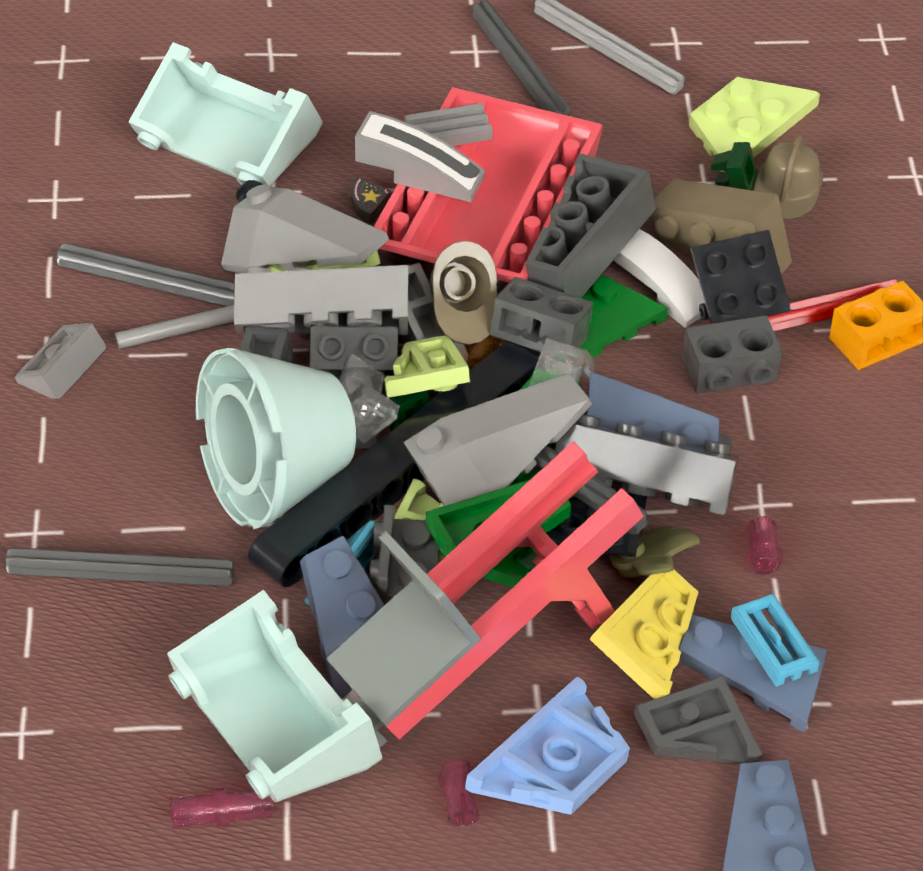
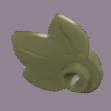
[610,526,700,578]

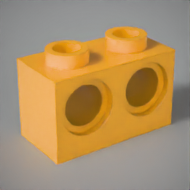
[829,281,923,370]

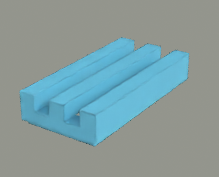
[731,593,819,687]

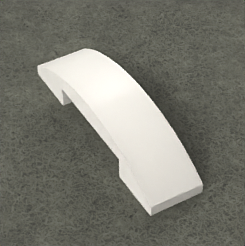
[614,229,705,328]

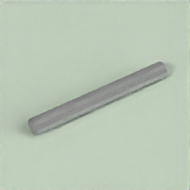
[534,0,685,95]

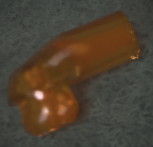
[466,335,507,369]

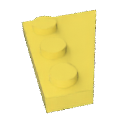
[590,569,698,699]

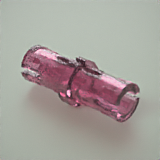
[169,787,273,829]

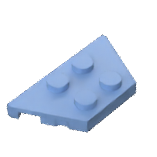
[465,677,630,815]

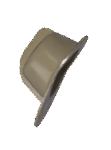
[754,136,823,220]
[430,241,497,345]

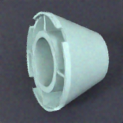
[196,348,356,529]

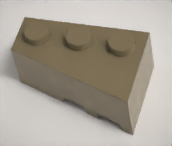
[651,179,792,275]

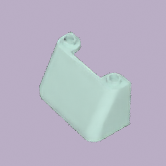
[128,42,323,187]
[167,590,382,802]

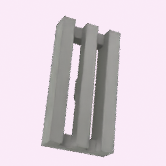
[404,103,493,146]

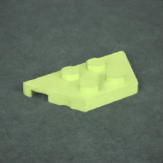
[689,77,820,172]

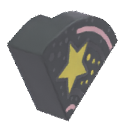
[351,177,391,224]

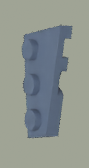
[587,372,720,447]
[300,536,385,699]
[679,615,827,733]
[723,760,815,871]

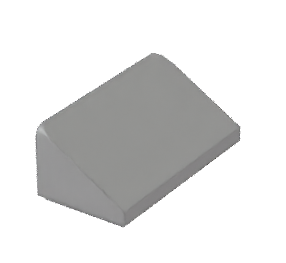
[14,323,106,399]

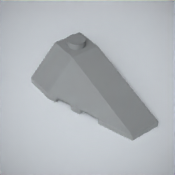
[221,184,389,273]
[403,373,592,506]

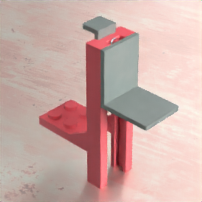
[326,441,644,748]

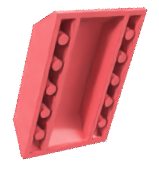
[374,87,603,283]

